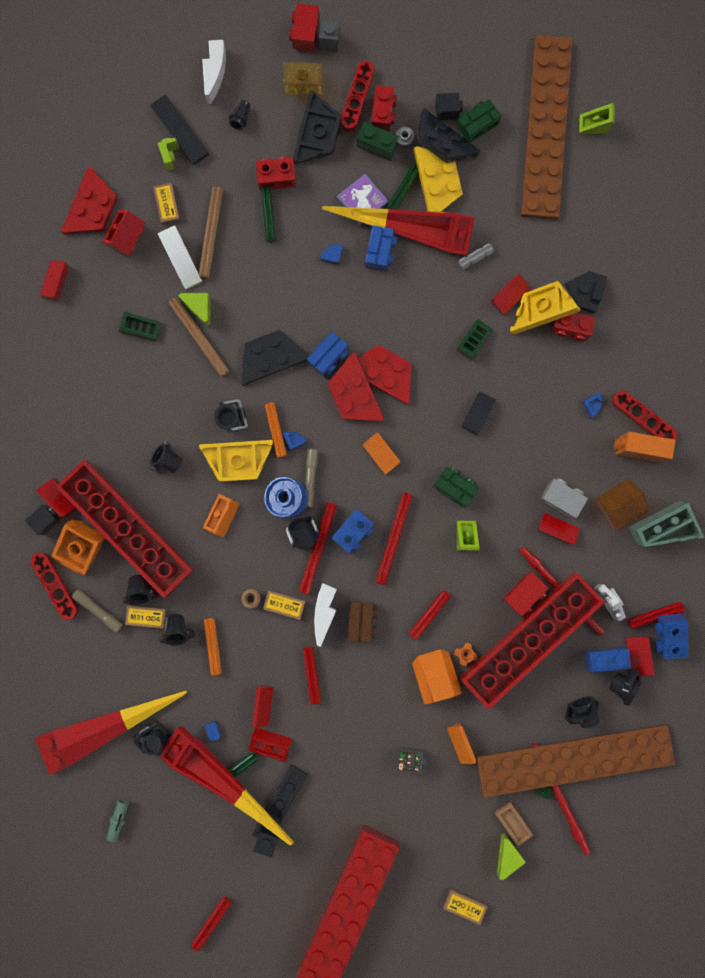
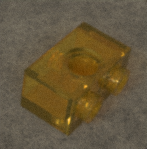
[284,62,322,95]

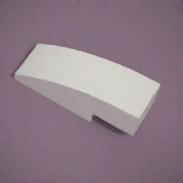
[202,40,226,104]
[158,225,202,290]
[314,583,337,647]

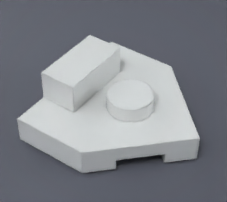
[594,584,626,621]

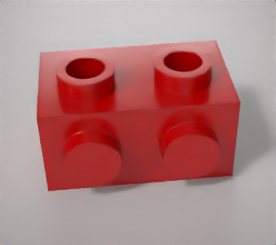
[289,3,320,52]
[372,85,397,134]
[256,156,296,190]
[102,209,146,256]
[550,313,596,341]
[502,572,549,616]

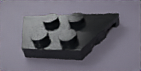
[293,90,342,163]
[417,108,481,163]
[241,330,309,386]

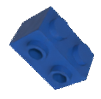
[332,509,374,553]
[655,614,688,659]

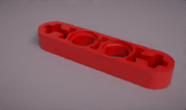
[341,61,374,132]
[612,391,677,440]
[30,553,79,620]

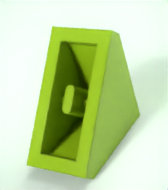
[579,103,615,134]
[178,293,211,327]
[457,521,480,551]
[497,833,526,880]

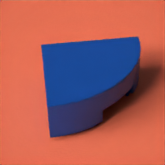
[320,244,343,265]
[582,393,602,419]
[282,431,308,451]

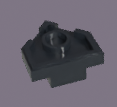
[565,271,607,313]

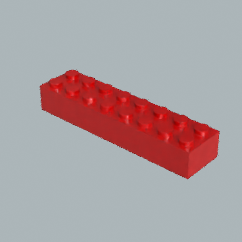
[56,460,195,598]
[460,572,605,710]
[296,824,400,978]

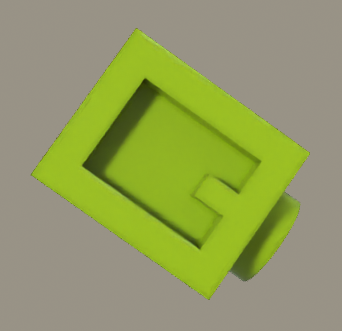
[158,138,179,171]

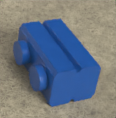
[365,225,397,271]
[306,331,349,377]
[584,647,631,673]

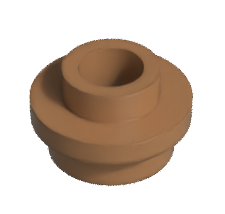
[241,589,261,608]

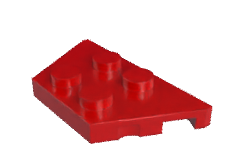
[61,166,118,235]
[358,345,411,405]
[327,352,385,421]

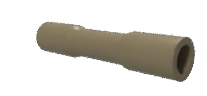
[305,449,319,508]
[72,588,124,634]

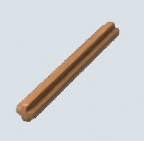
[199,186,223,278]
[169,297,229,377]

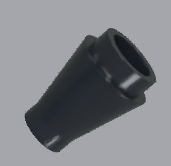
[229,100,251,130]

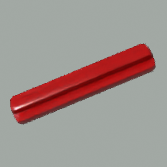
[409,590,451,640]
[628,602,685,629]
[303,646,321,704]
[191,896,232,952]

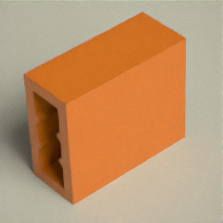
[614,432,676,463]

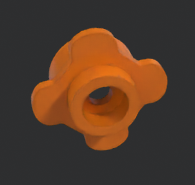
[454,643,477,666]

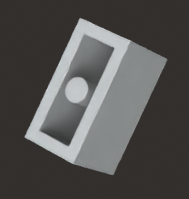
[540,478,588,519]

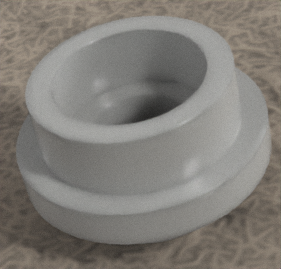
[396,127,414,146]

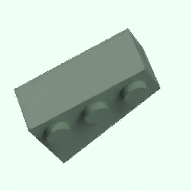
[629,501,705,547]

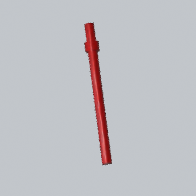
[519,546,605,636]
[531,742,591,855]

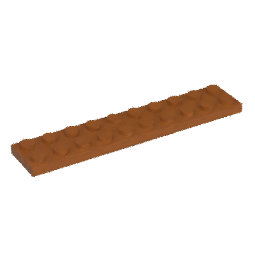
[521,35,573,220]
[476,724,675,798]

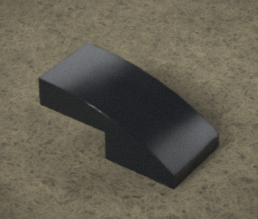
[461,391,496,436]

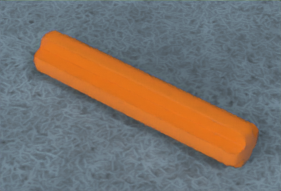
[265,402,287,458]
[204,618,222,676]

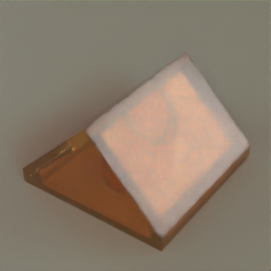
[595,479,649,531]

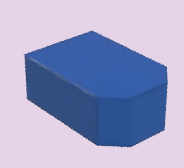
[204,721,221,741]

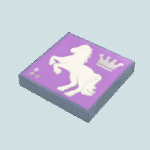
[336,173,389,226]

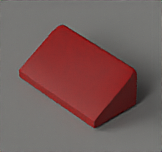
[40,260,69,301]
[491,273,530,315]
[36,478,76,518]
[537,513,580,545]
[625,636,654,677]
[252,685,273,727]
[248,727,292,762]

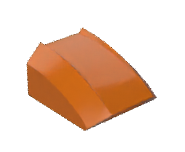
[51,520,105,575]
[412,649,462,704]

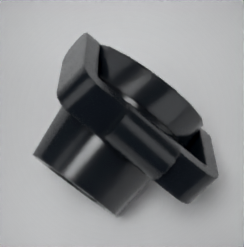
[214,399,248,433]
[150,441,182,474]
[286,516,321,550]
[123,575,159,607]
[159,614,195,646]
[609,669,641,706]
[565,696,600,728]
[133,720,171,755]

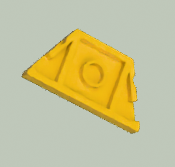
[413,146,463,212]
[510,281,580,335]
[199,440,273,482]

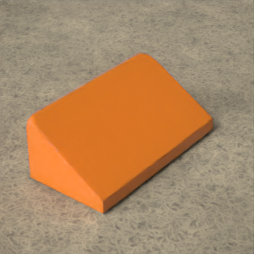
[362,432,401,475]
[203,494,240,538]
[447,723,476,764]

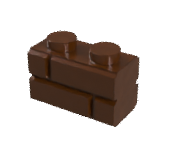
[348,601,377,643]

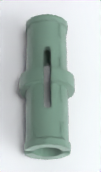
[106,799,130,842]

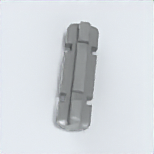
[459,243,494,270]

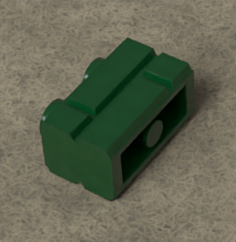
[457,99,502,143]
[357,122,399,161]
[433,466,479,508]

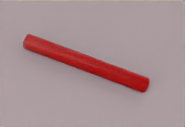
[376,492,413,585]
[299,502,337,594]

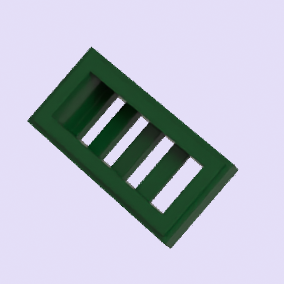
[119,312,161,341]
[456,319,493,361]

